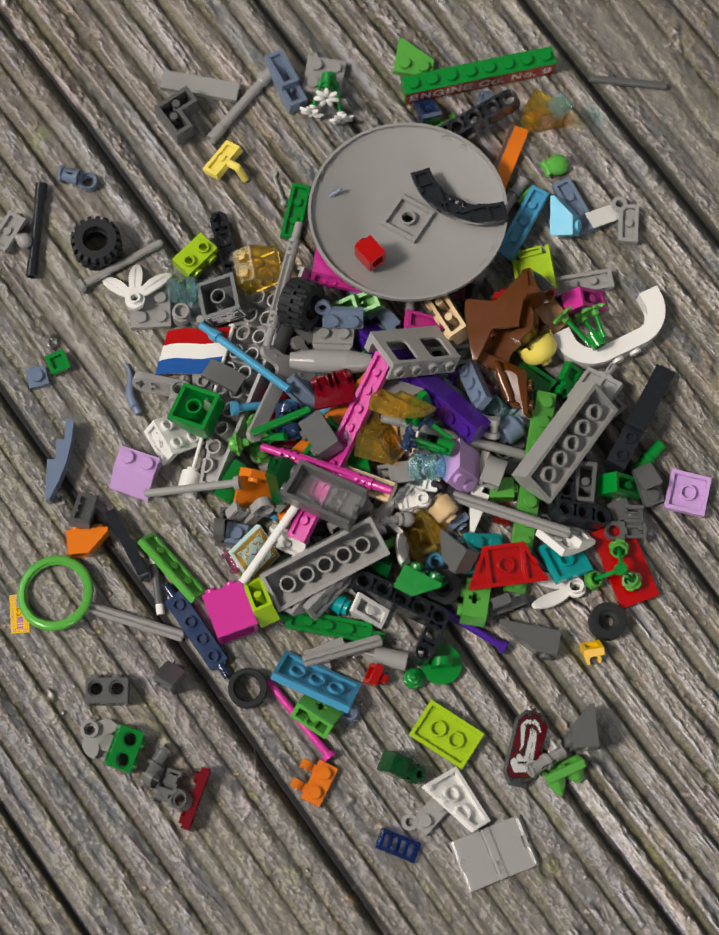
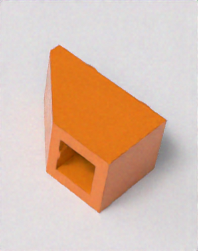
[66,524,110,558]

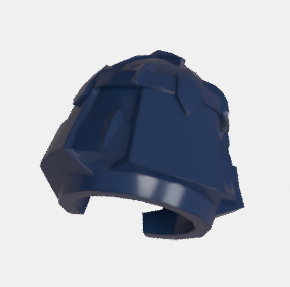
[274,400,313,442]

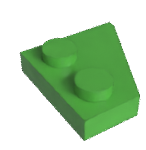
[393,37,434,76]

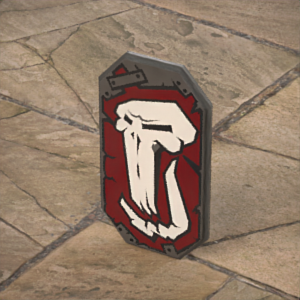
[503,709,548,789]

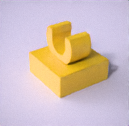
[579,640,605,665]

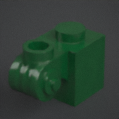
[376,750,426,785]

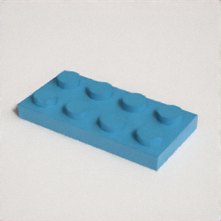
[271,650,362,714]

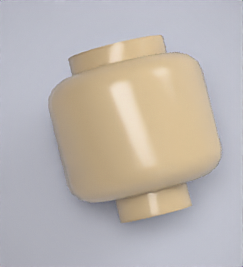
[428,492,459,524]

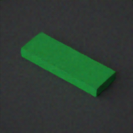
[280,182,312,241]

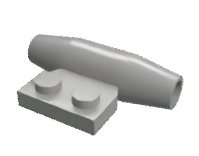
[289,327,373,374]

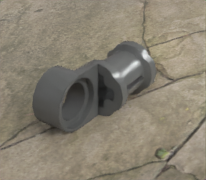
[142,744,174,789]

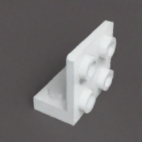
[144,415,204,466]

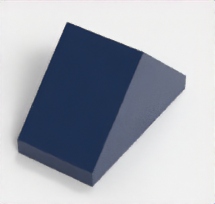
[414,98,442,126]

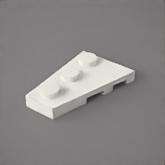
[422,767,491,833]

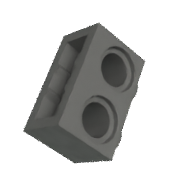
[85,674,130,706]

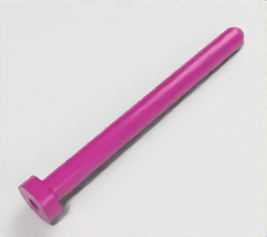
[266,678,336,762]

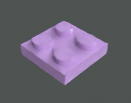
[663,468,712,518]

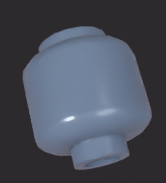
[498,414,526,445]

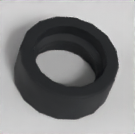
[228,668,268,709]

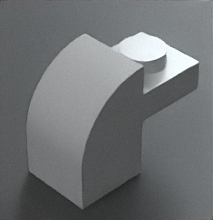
[478,454,508,492]

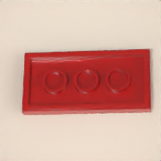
[590,521,660,609]

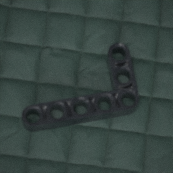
[438,89,520,138]
[549,469,611,531]
[351,571,449,666]

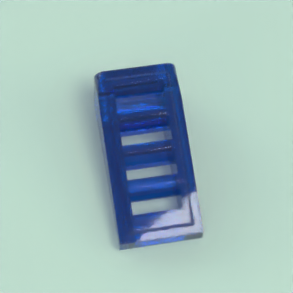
[374,827,422,864]

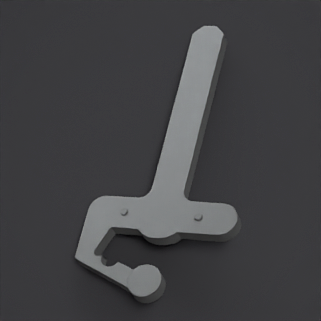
[246,336,316,443]

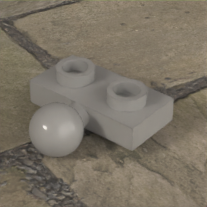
[0,210,33,254]

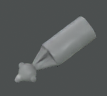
[352,647,409,671]

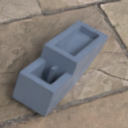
[264,49,308,114]

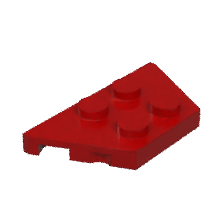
[468,541,549,591]

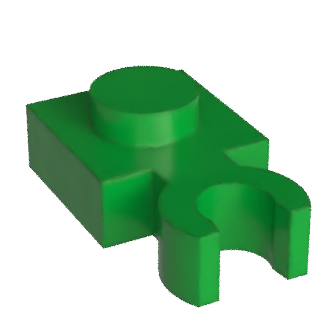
[554,361,583,399]

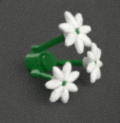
[300,71,354,125]

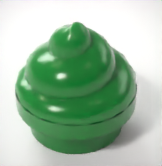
[403,668,424,689]

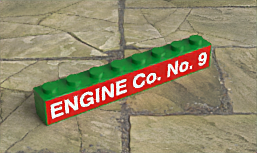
[400,46,557,104]

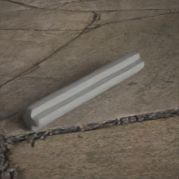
[302,635,383,667]

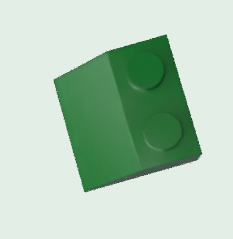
[167,383,225,440]

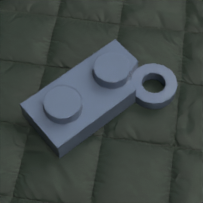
[315,299,364,329]

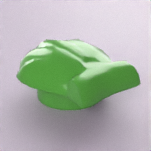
[540,154,569,177]

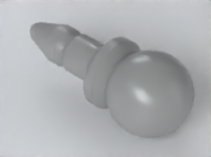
[379,511,415,527]

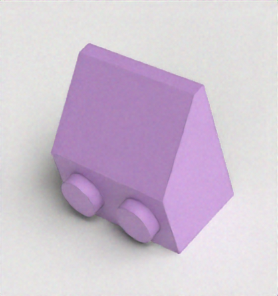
[432,437,480,494]
[109,445,162,502]

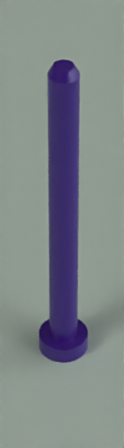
[421,595,510,654]

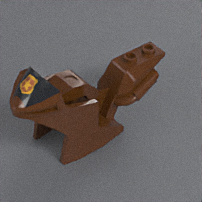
[465,268,557,419]

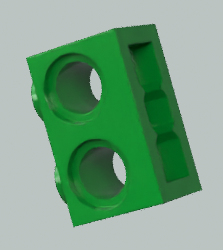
[103,724,146,774]

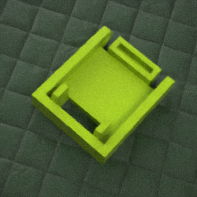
[511,244,559,290]

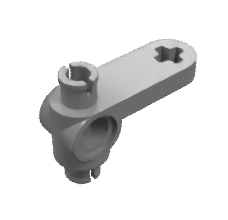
[132,372,192,413]

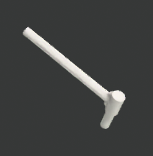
[239,490,320,585]

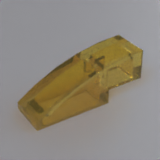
[368,389,436,418]

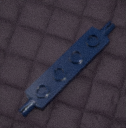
[162,583,232,679]

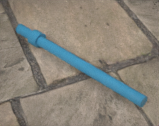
[198,322,292,393]

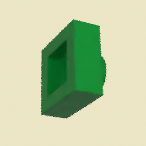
[44,349,71,376]

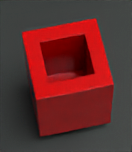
[355,235,386,272]

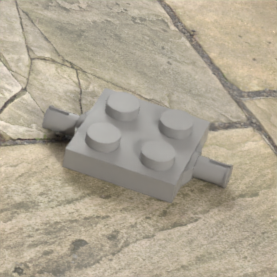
[567,363,623,402]

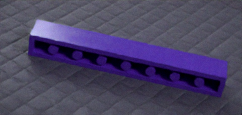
[354,323,491,444]

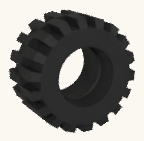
[70,216,123,271]
[277,277,325,332]

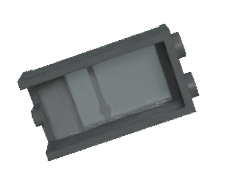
[280,459,368,532]

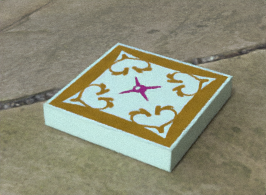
[229,524,280,582]

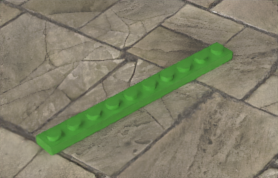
[503,390,557,595]

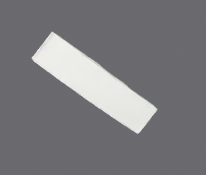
[468,449,490,533]

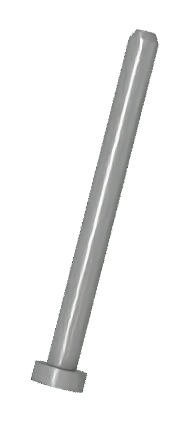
[76,239,164,293]
[144,475,242,497]

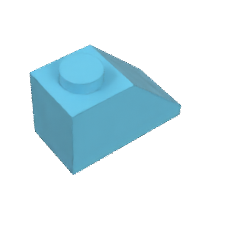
[550,196,582,237]

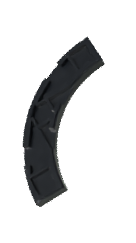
[410,168,509,225]

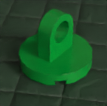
[420,643,462,686]

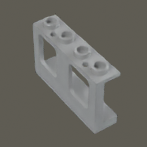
[364,325,461,380]

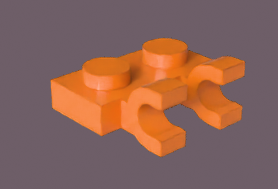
[290,758,338,808]

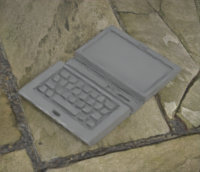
[449,815,540,893]

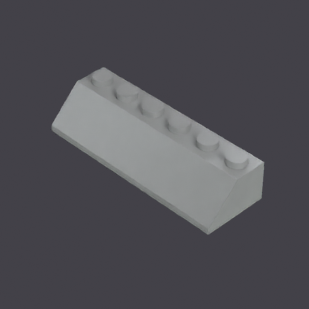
[512,382,618,504]
[259,515,390,612]

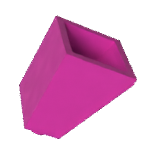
[202,580,259,645]

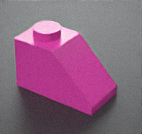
[561,286,607,315]

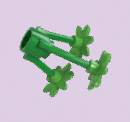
[553,303,607,351]

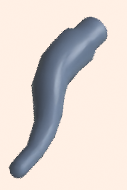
[125,363,143,416]

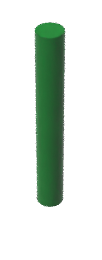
[251,406,311,437]

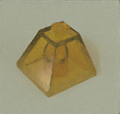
[399,509,446,562]

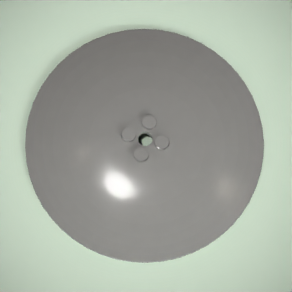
[308,122,508,302]

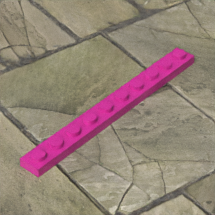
[287,350,390,545]

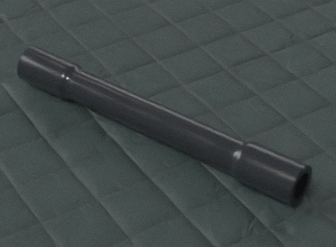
[26,182,48,279]

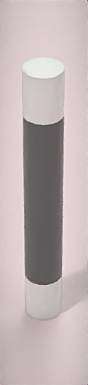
[149,557,165,616]

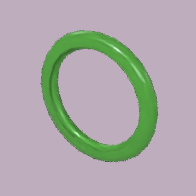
[17,555,94,631]

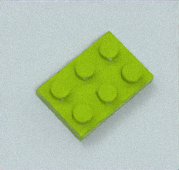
[408,699,484,770]

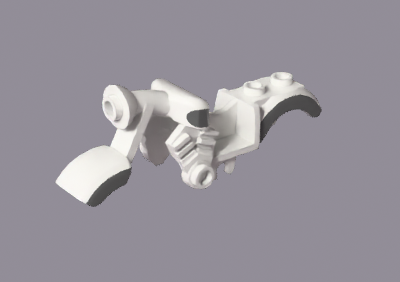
[373,414,443,568]

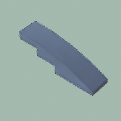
[45,420,76,504]

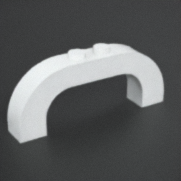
[553,285,665,370]

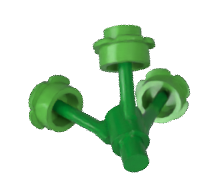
[584,539,642,591]

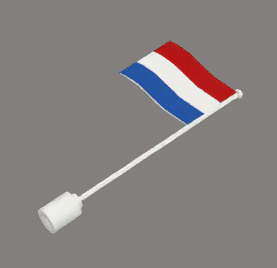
[155,323,237,499]

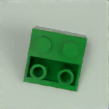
[394,561,448,596]

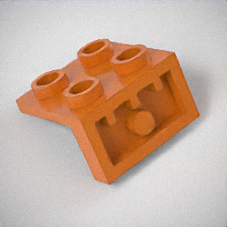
[233,467,271,510]

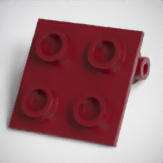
[311,368,354,411]

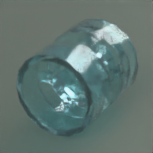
[167,276,199,304]
[481,394,511,421]
[408,453,446,480]

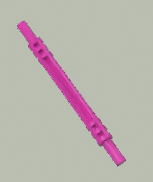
[260,443,394,495]

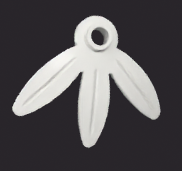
[102,264,172,311]
[532,572,586,609]

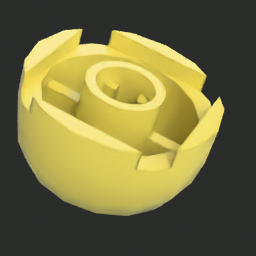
[516,328,557,366]

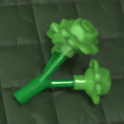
[228,414,288,464]

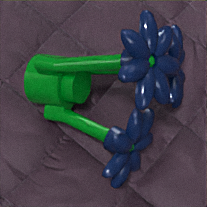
[401,409,455,457]

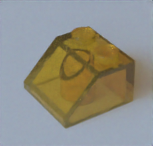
[521,88,570,132]
[232,244,281,295]
[354,419,406,466]

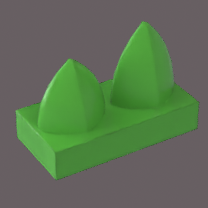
[540,754,586,796]

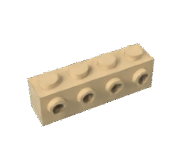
[424,294,468,345]

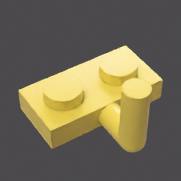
[203,140,249,182]

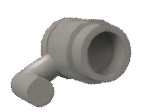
[172,303,205,328]

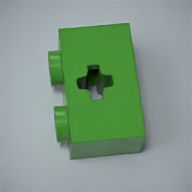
[457,578,491,628]
[290,694,343,739]

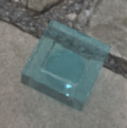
[545,91,574,119]

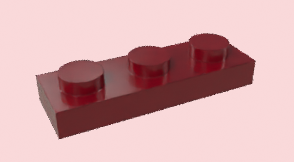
[178,766,211,832]

